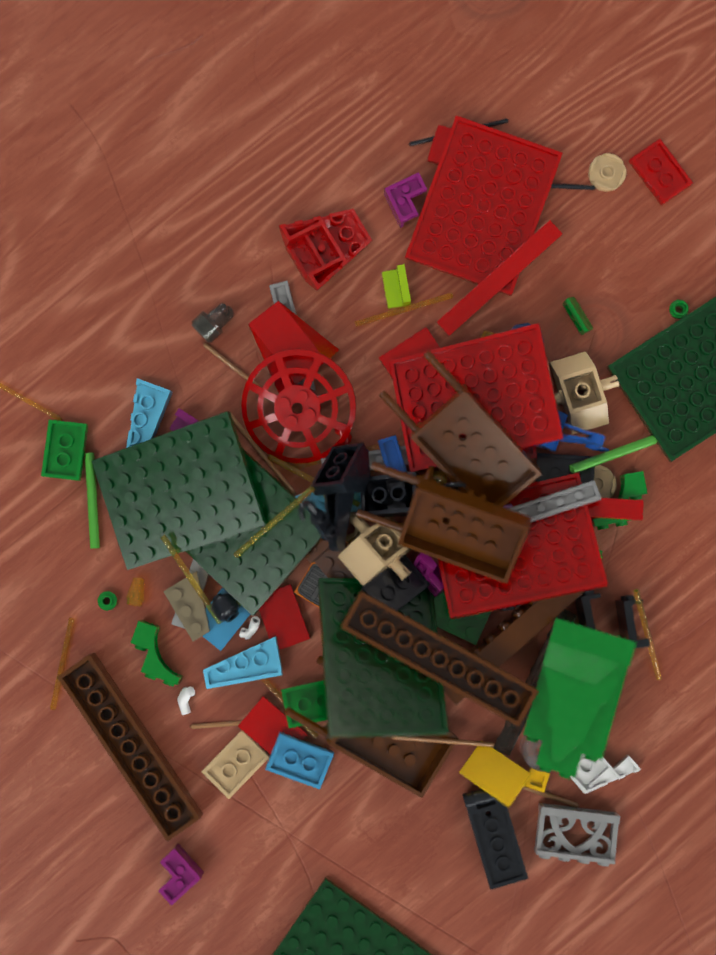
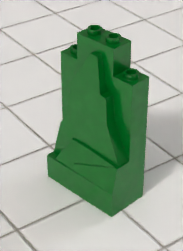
[523,618,636,779]

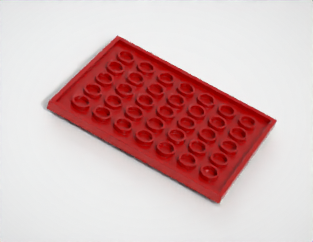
[405,115,563,296]
[389,323,564,472]
[438,473,608,619]

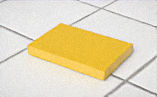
[459,740,531,808]

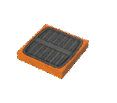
[294,562,328,608]

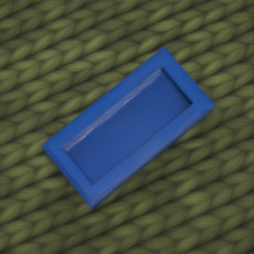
[377,435,407,473]

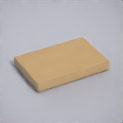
[201,730,270,799]

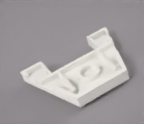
[571,754,641,794]

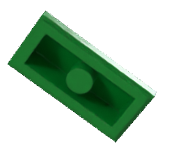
[563,297,593,335]

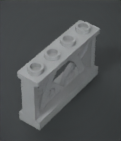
[534,803,620,866]

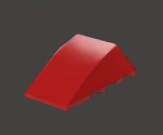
[279,209,372,291]
[248,301,339,393]

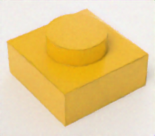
[525,766,550,793]

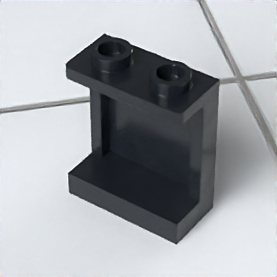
[575,590,608,634]
[615,595,650,648]

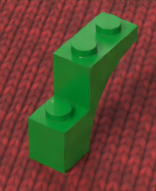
[591,471,648,530]
[130,620,183,687]

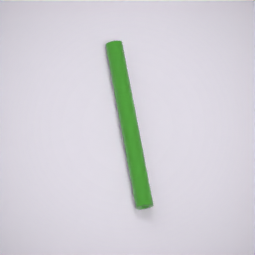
[569,435,657,474]
[85,453,100,549]

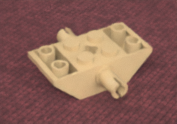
[549,351,619,435]
[338,516,412,586]

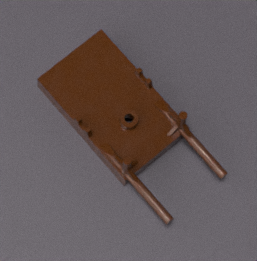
[379,351,542,507]
[356,461,532,584]
[284,656,459,798]

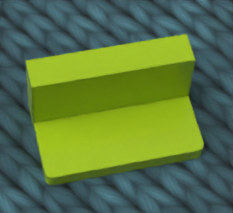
[382,264,411,309]

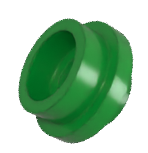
[669,300,689,319]
[98,591,117,611]

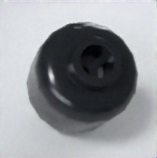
[210,593,240,622]

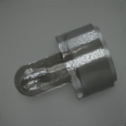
[191,303,234,343]

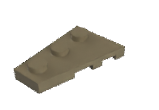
[163,571,210,641]

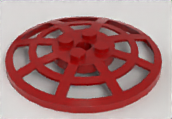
[241,348,356,464]

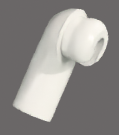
[239,616,260,640]
[177,686,195,715]

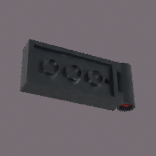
[462,788,528,890]

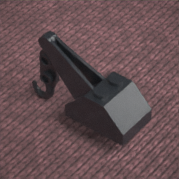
[298,443,371,552]
[360,472,467,518]

